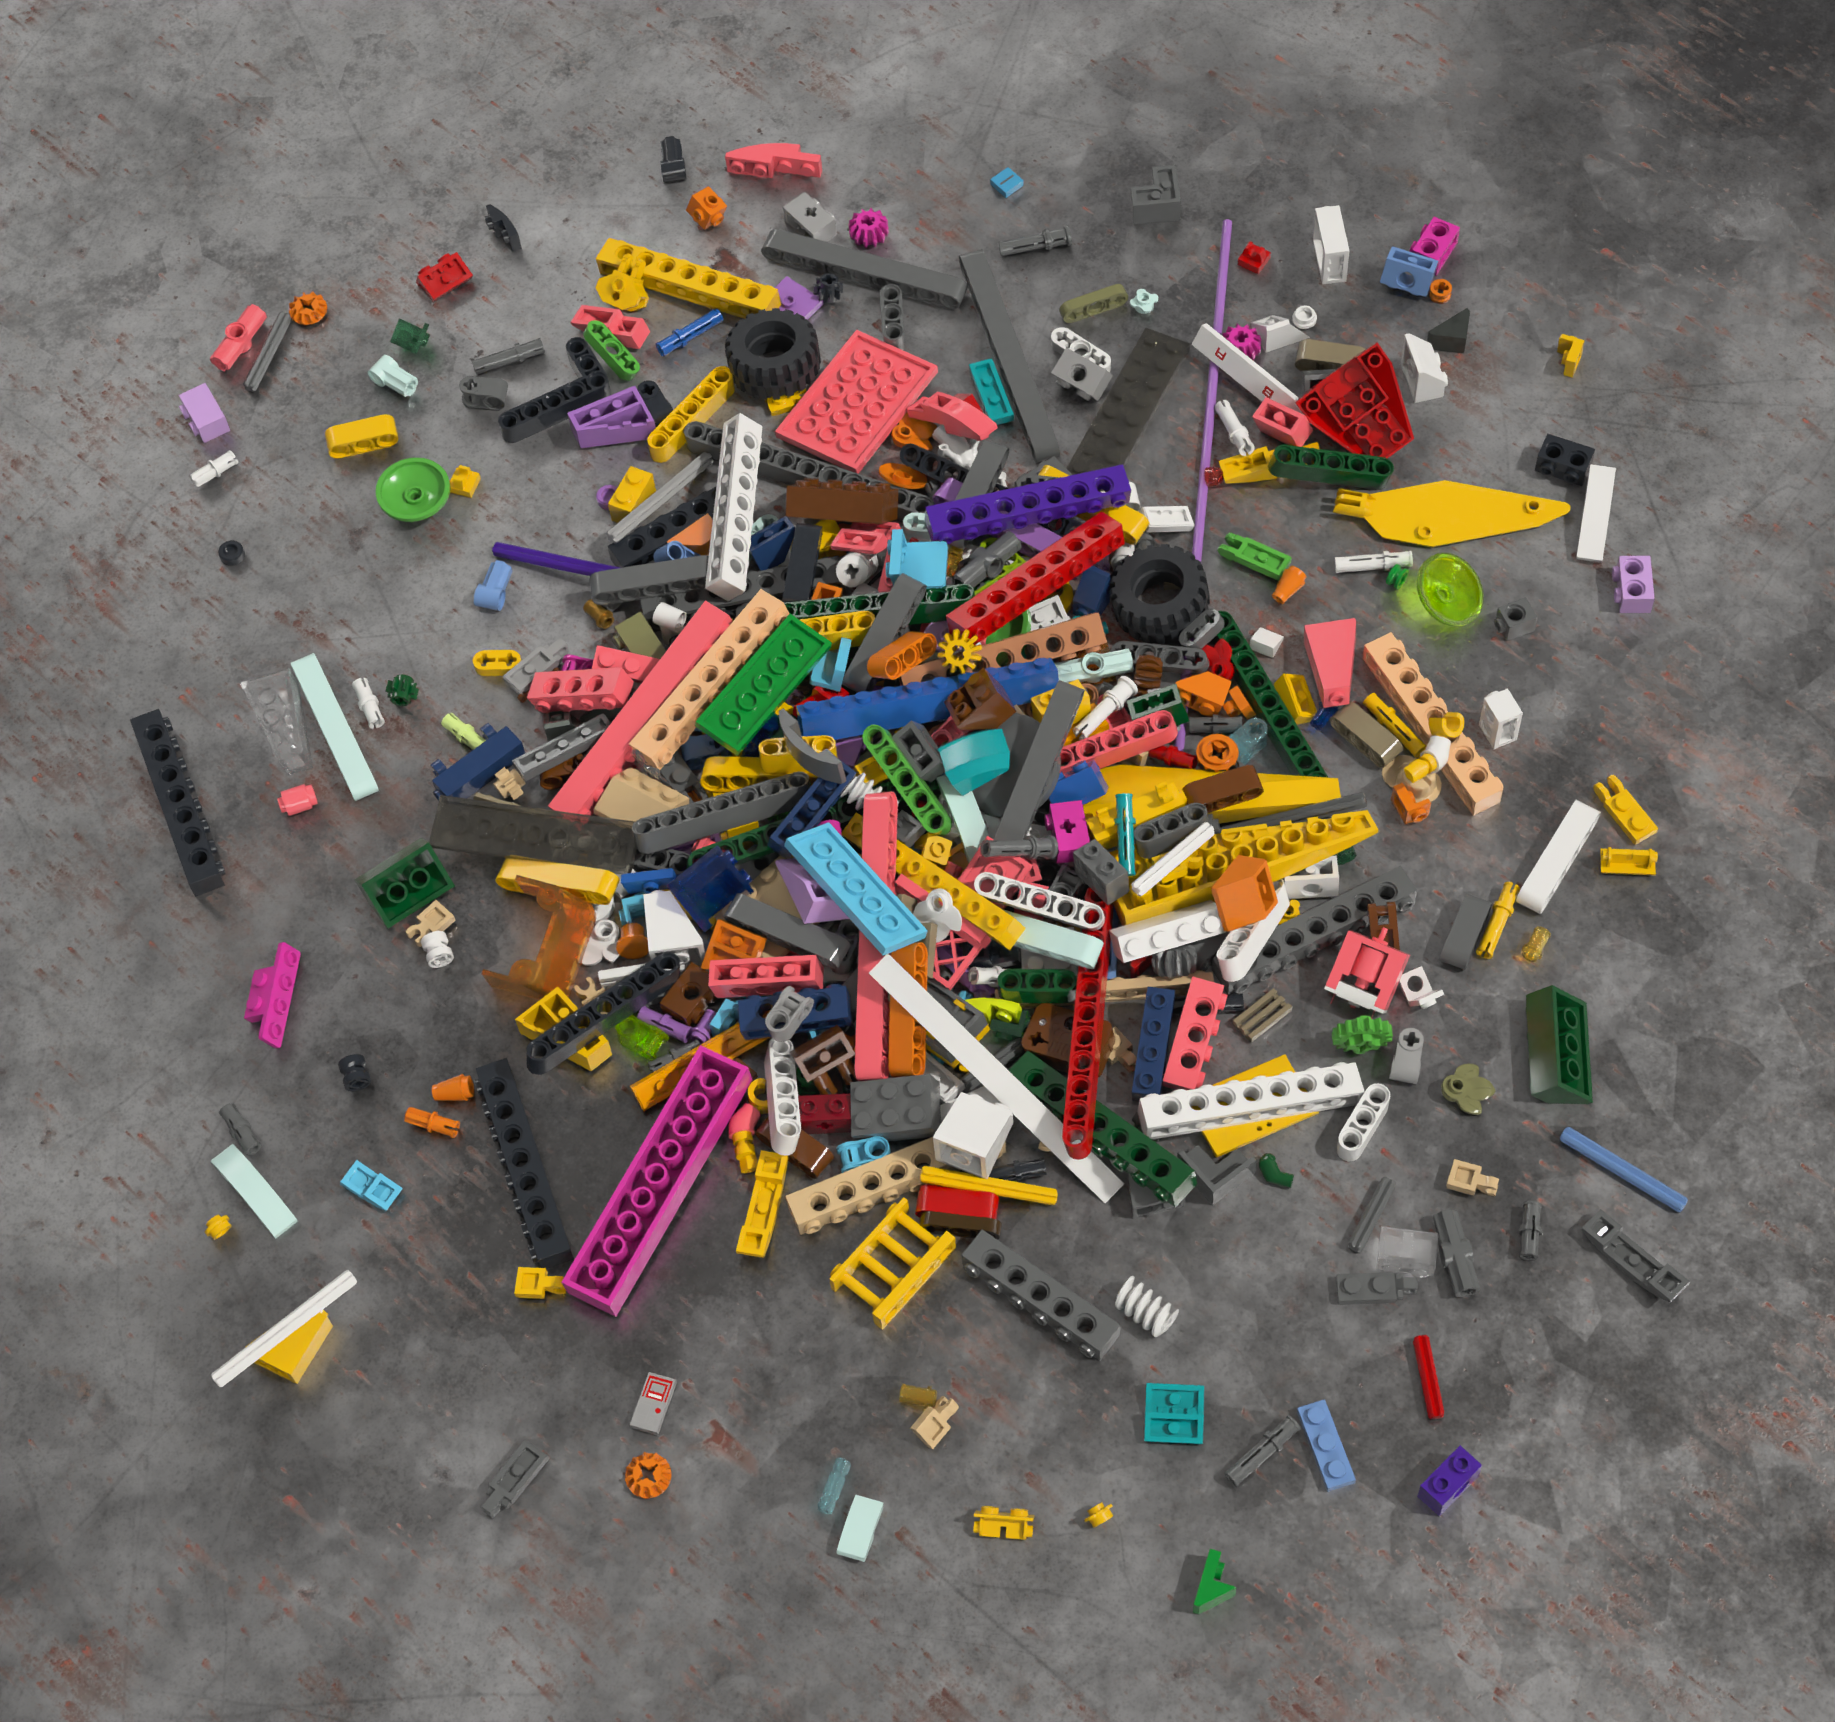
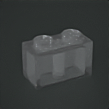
[1376,1226,1438,1277]

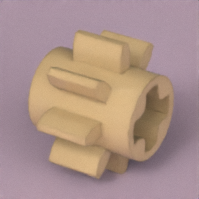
[493,767,526,800]

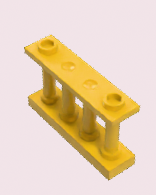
[829,1197,956,1330]

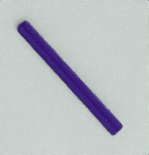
[492,542,620,576]

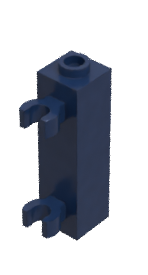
[430,723,525,809]

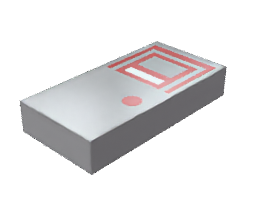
[630,1372,677,1436]

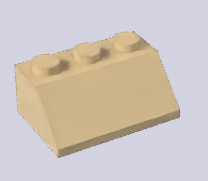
[594,767,689,834]

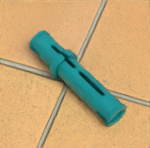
[1114,793,1136,876]

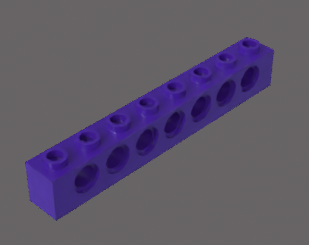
[924,464,1132,545]

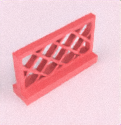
[895,874,991,990]

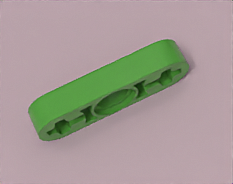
[583,320,640,381]

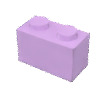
[179,383,230,443]

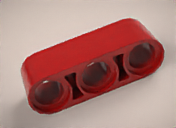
[915,1184,999,1219]

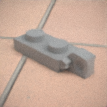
[503,638,569,695]

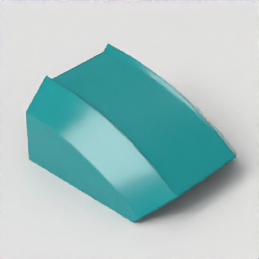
[938,728,1010,796]

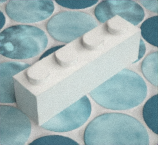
[1109,900,1226,963]

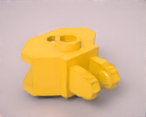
[595,253,649,312]

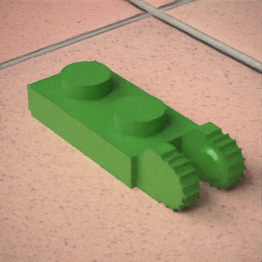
[1217,532,1292,581]

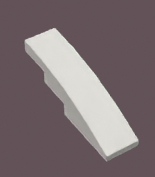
[1576,464,1616,563]

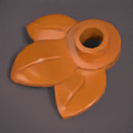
[891,412,937,451]

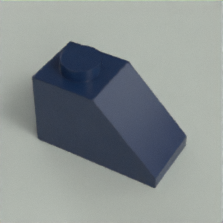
[749,516,795,571]
[1073,566,1110,616]

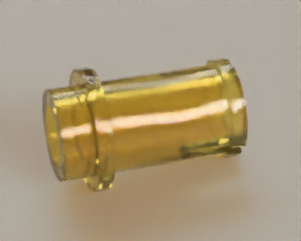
[1522,926,1551,962]
[899,1384,937,1409]

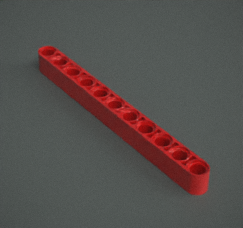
[1062,887,1114,1160]

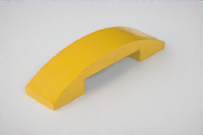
[736,1150,788,1258]

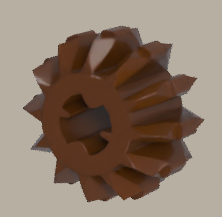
[1133,655,1163,697]

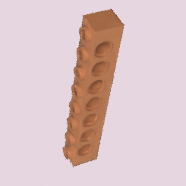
[898,612,1107,686]

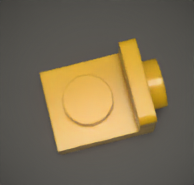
[1557,334,1585,378]
[914,832,953,866]

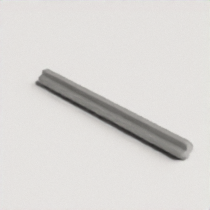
[607,452,713,543]

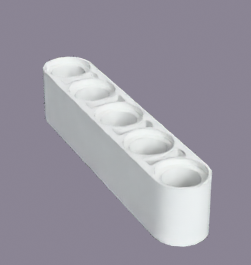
[1516,800,1601,914]
[974,872,1105,931]
[1216,879,1290,982]
[764,1038,801,1156]

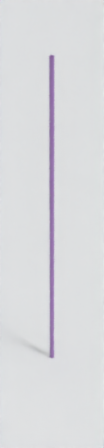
[1172,219,1232,768]

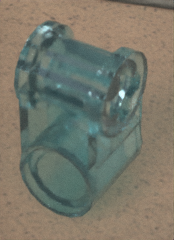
[1228,718,1268,765]

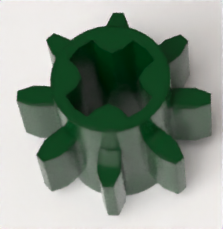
[385,674,419,706]

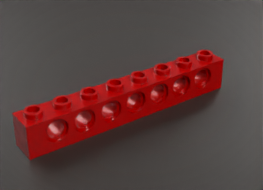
[946,511,1125,645]

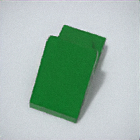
[1193,1549,1236,1615]

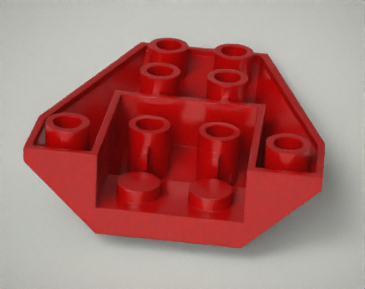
[1295,342,1414,459]

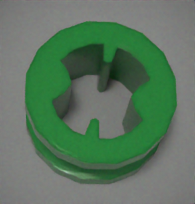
[1386,564,1409,590]

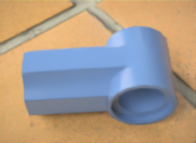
[474,560,513,611]

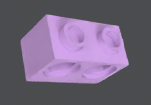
[1612,556,1654,613]

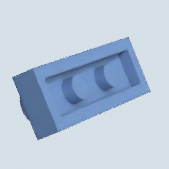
[1297,1399,1356,1492]

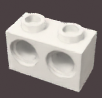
[1479,688,1523,749]

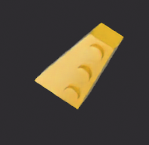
[515,986,612,1071]

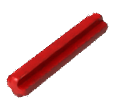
[1413,1335,1444,1419]

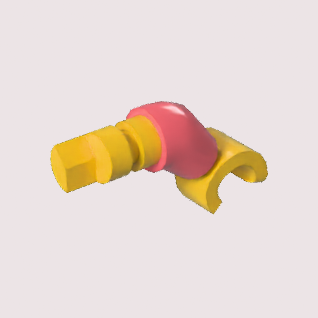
[728,1078,768,1173]

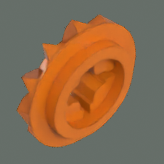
[289,291,327,325]
[1196,734,1239,773]
[625,1452,672,1498]

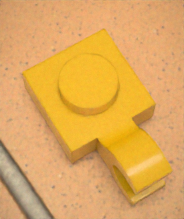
[514,1267,566,1299]

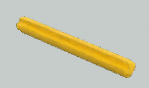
[920,1166,1058,1205]

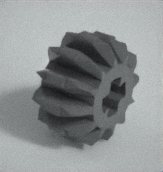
[1151,944,1198,978]

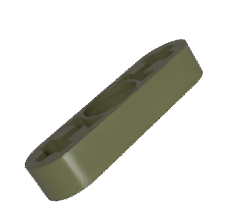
[1059,284,1128,323]

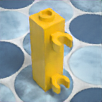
[1086,781,1187,850]

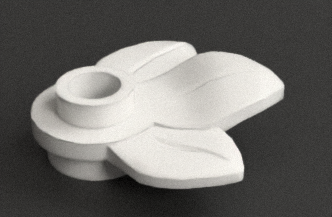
[913,888,962,943]
[570,919,620,966]

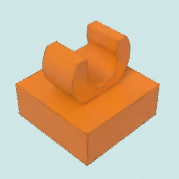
[1223,686,1256,720]

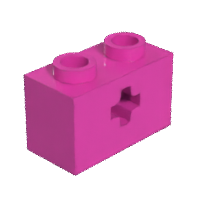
[1044,800,1090,864]

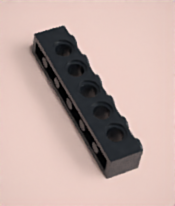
[608,486,717,568]

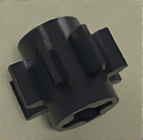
[813,274,843,304]

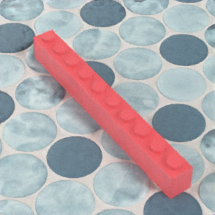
[548,600,733,831]

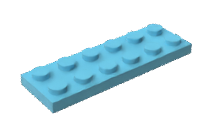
[784,822,928,956]

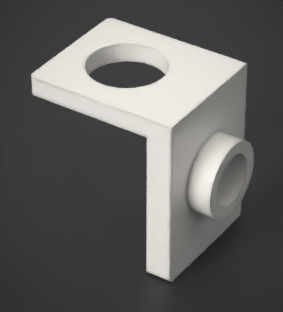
[1399,966,1444,1009]

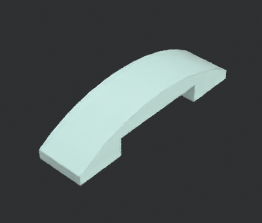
[936,775,989,863]
[211,1144,298,1239]

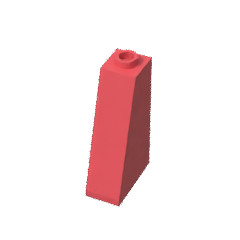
[1304,618,1356,708]

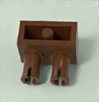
[790,1025,858,1095]

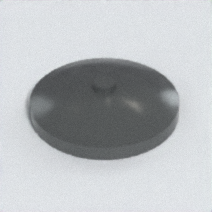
[971,713,1061,818]

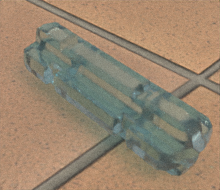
[817,1457,851,1515]

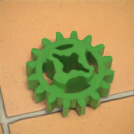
[1332,1015,1393,1054]

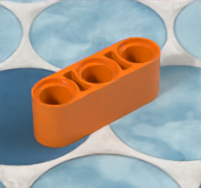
[867,631,937,680]

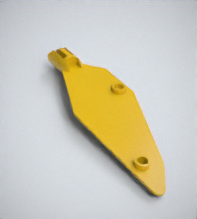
[1333,480,1570,547]

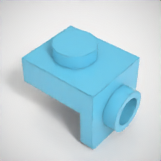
[619,892,647,926]

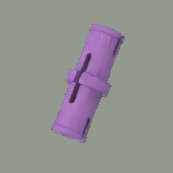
[637,1006,692,1043]

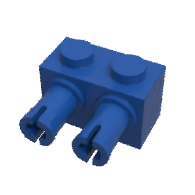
[1049,760,1109,805]

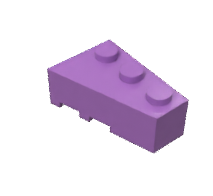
[567,386,656,448]

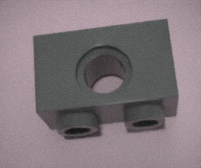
[892,720,945,783]

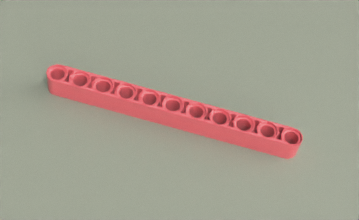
[855,791,898,1081]

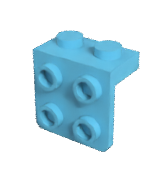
[886,529,948,589]

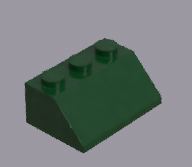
[354,838,455,929]

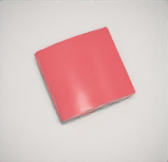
[830,522,901,554]

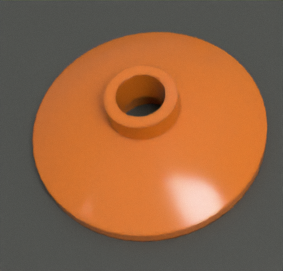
[878,463,927,489]

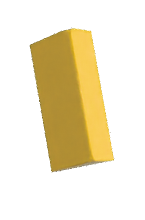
[1274,673,1319,725]

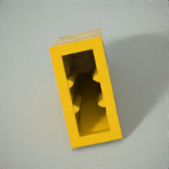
[245,1310,333,1384]

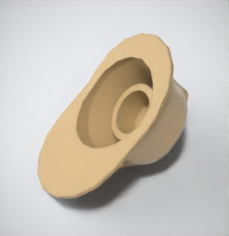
[1382,755,1442,803]

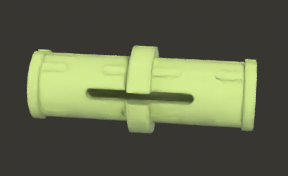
[441,713,486,750]

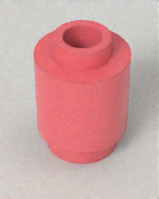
[277,784,318,816]

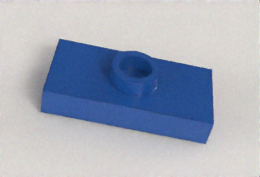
[621,868,680,894]

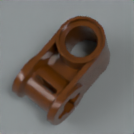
[539,754,585,790]

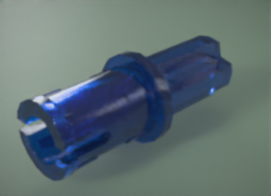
[1310,701,1339,731]

